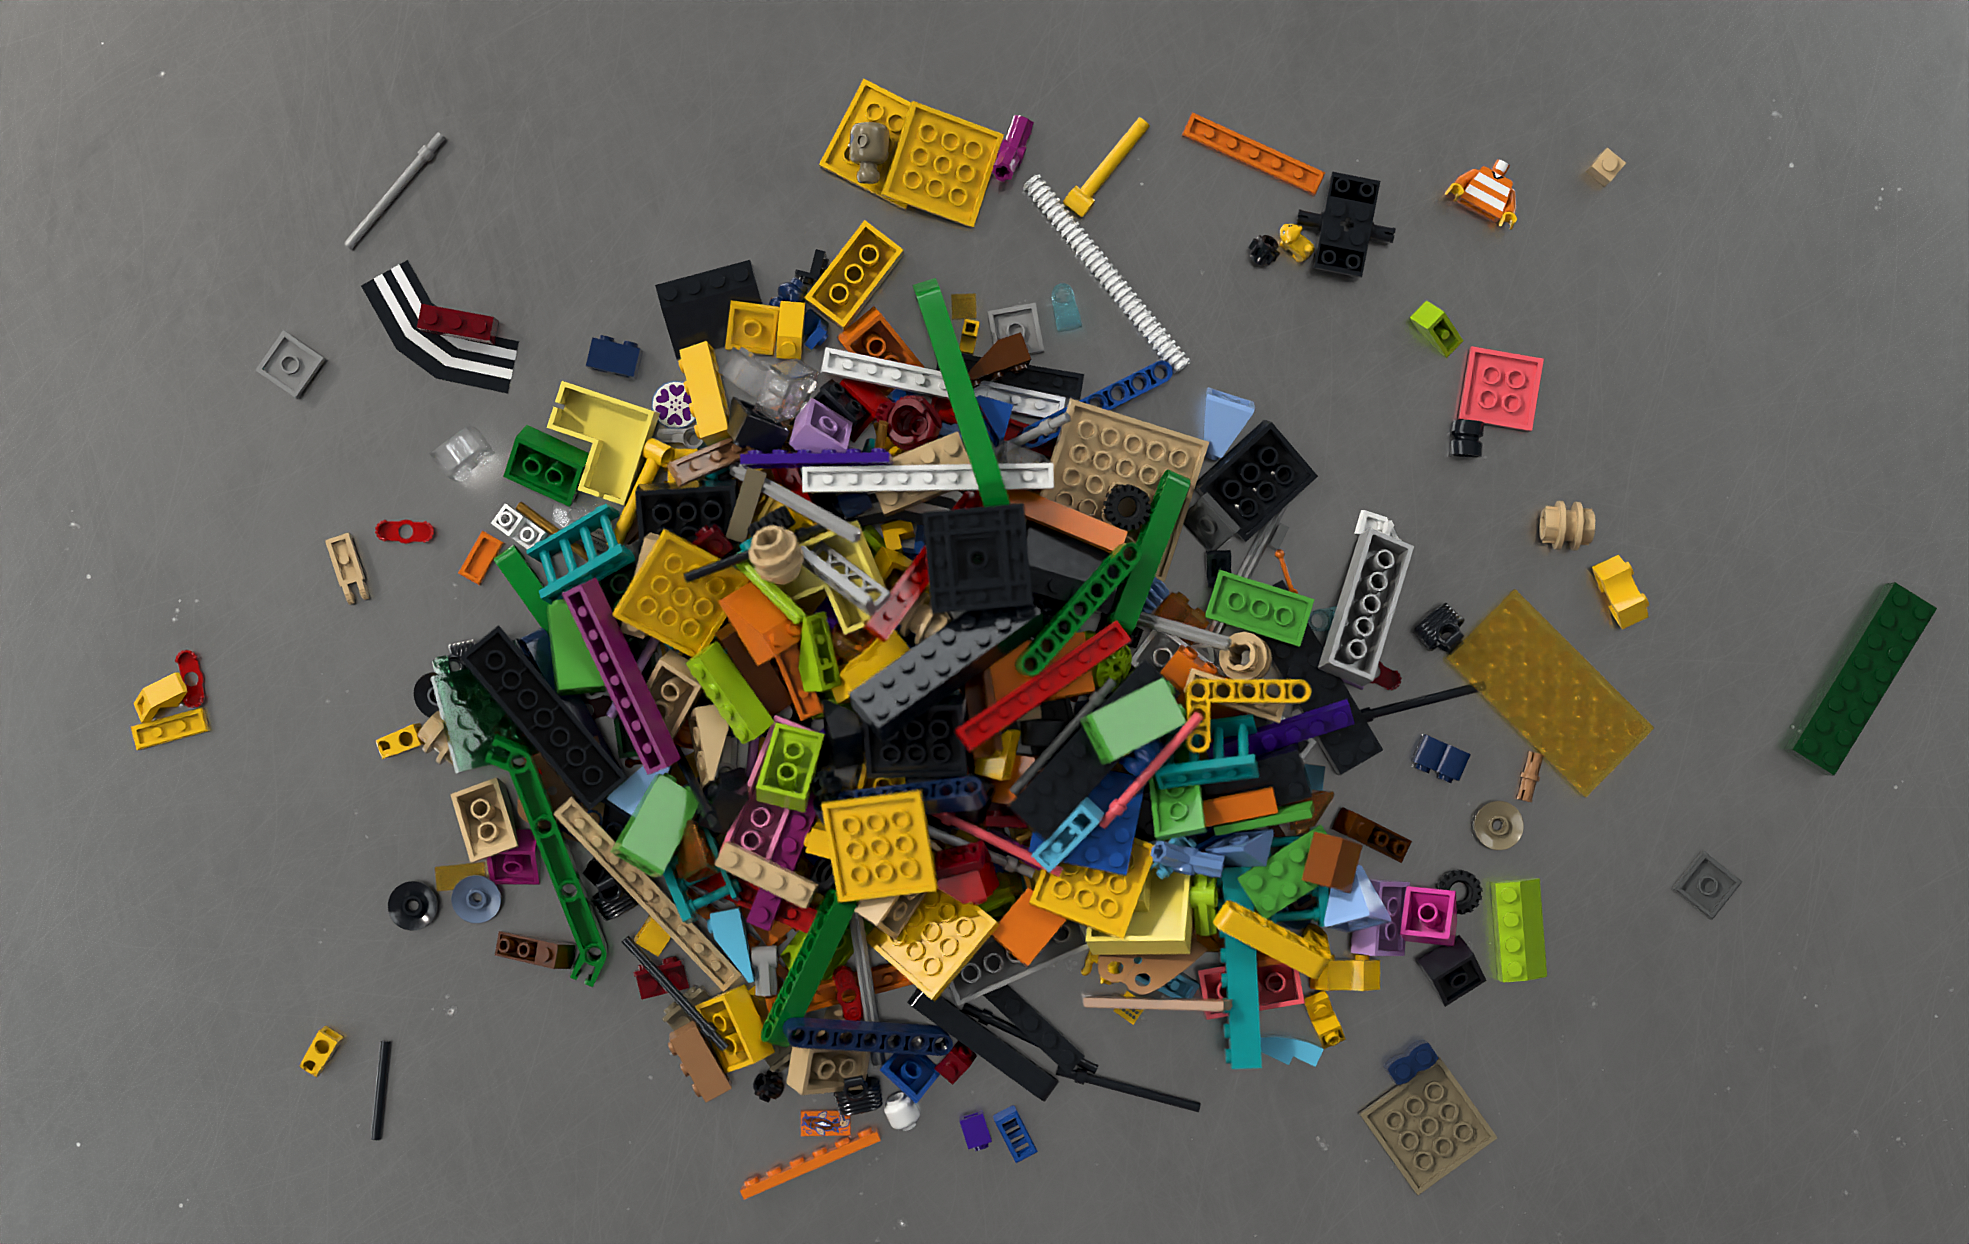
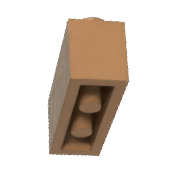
[668,1021,732,1102]

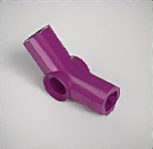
[992,115,1034,182]

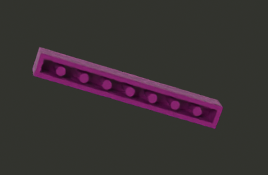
[562,578,681,775]

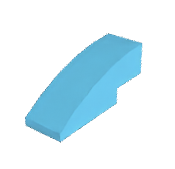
[1260,1035,1324,1067]

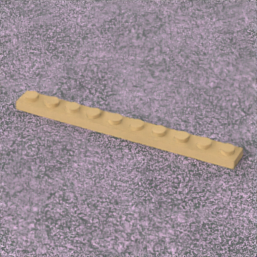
[553,796,742,992]

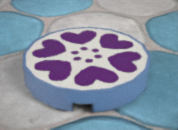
[651,381,696,429]

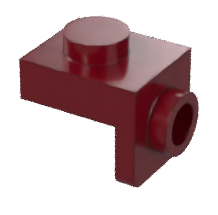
[934,1041,977,1085]

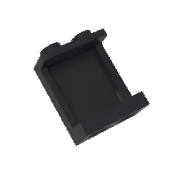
[789,379,867,431]

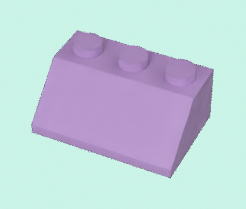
[1351,879,1410,956]

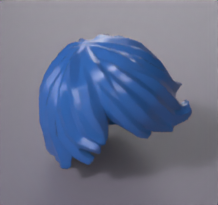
[1119,737,1165,777]

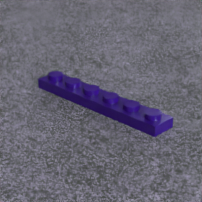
[740,448,893,469]
[1206,699,1355,760]

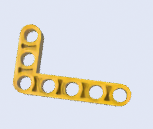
[1185,679,1311,753]
[1213,900,1331,979]

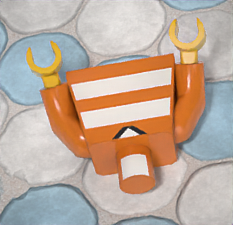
[1445,159,1517,230]

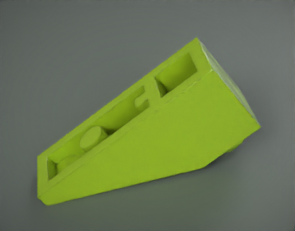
[799,612,842,692]

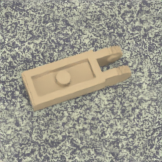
[325,533,370,605]

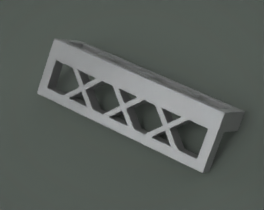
[801,541,892,617]

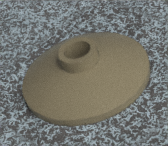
[1474,801,1524,850]

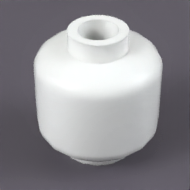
[884,1092,920,1131]

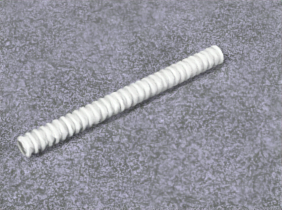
[1023,174,1190,374]

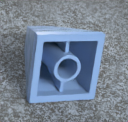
[1204,387,1255,460]
[607,765,672,815]
[1324,865,1391,933]

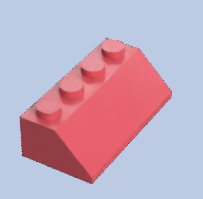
[1198,963,1305,1020]

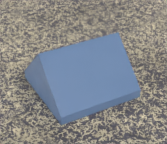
[1205,829,1274,868]

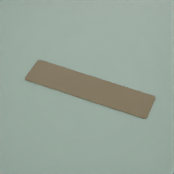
[726,468,766,543]

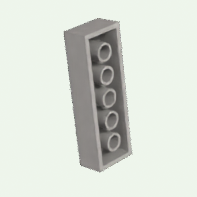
[1318,528,1414,686]
[948,918,1089,1006]

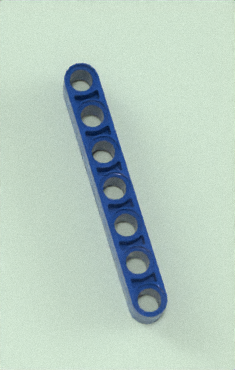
[1018,361,1173,449]

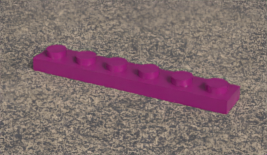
[746,791,817,931]

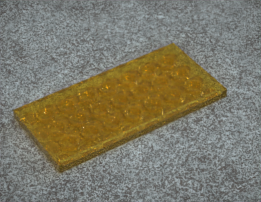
[1445,589,1654,797]

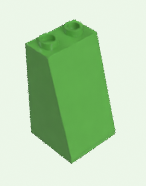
[547,600,607,696]
[1080,677,1187,765]
[610,772,698,878]

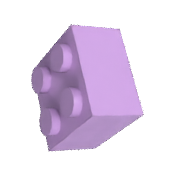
[789,398,853,453]

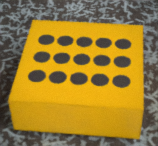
[1113,990,1144,1025]

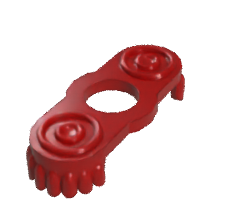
[375,519,435,544]
[175,650,205,708]
[832,965,863,1021]

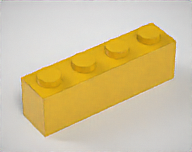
[678,341,731,446]

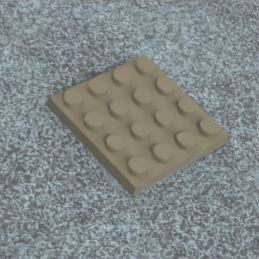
[1359,1056,1498,1195]

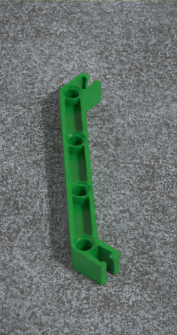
[912,278,1010,507]
[485,734,607,987]

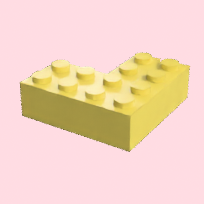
[547,381,660,506]
[776,520,887,635]
[1086,862,1194,955]

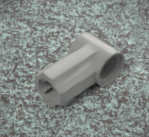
[657,427,707,450]
[751,946,778,996]

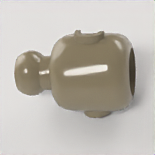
[848,122,889,184]

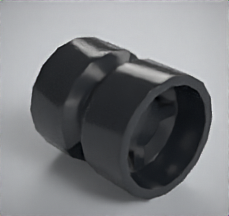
[1450,420,1484,458]

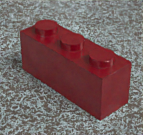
[417,304,499,345]

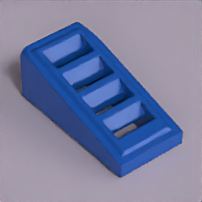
[992,1105,1038,1163]

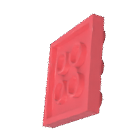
[1458,346,1544,432]

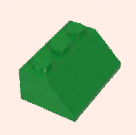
[503,425,589,507]

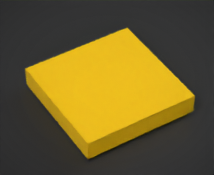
[725,300,780,356]

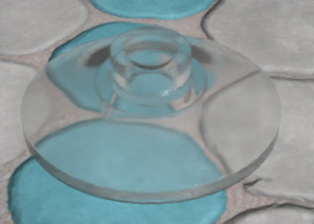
[552,491,599,530]

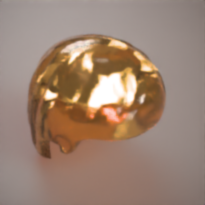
[830,623,877,662]

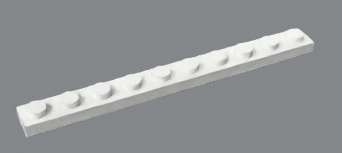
[821,347,1066,419]
[802,463,1054,493]

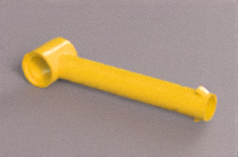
[1063,117,1150,218]
[607,438,675,545]

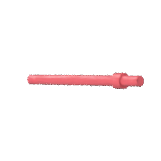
[1098,712,1204,829]
[932,812,1063,877]

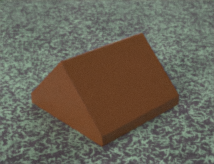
[1301,832,1363,893]

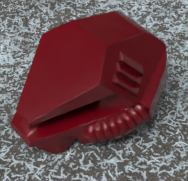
[875,395,942,451]

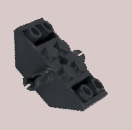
[1296,172,1396,278]

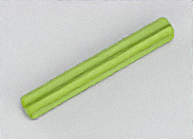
[735,553,806,625]

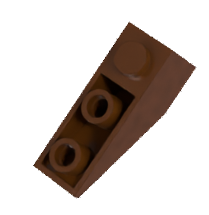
[968,332,1031,389]
[1332,807,1412,863]
[495,931,575,969]

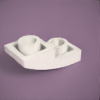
[491,504,548,549]

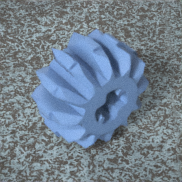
[1141,577,1169,614]

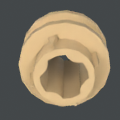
[1540,501,1595,551]
[749,526,804,584]
[899,592,952,645]
[1219,632,1272,680]
[418,711,477,767]

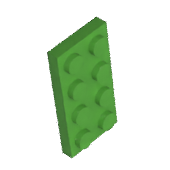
[1204,570,1315,647]
[1149,741,1207,841]
[1236,824,1327,919]

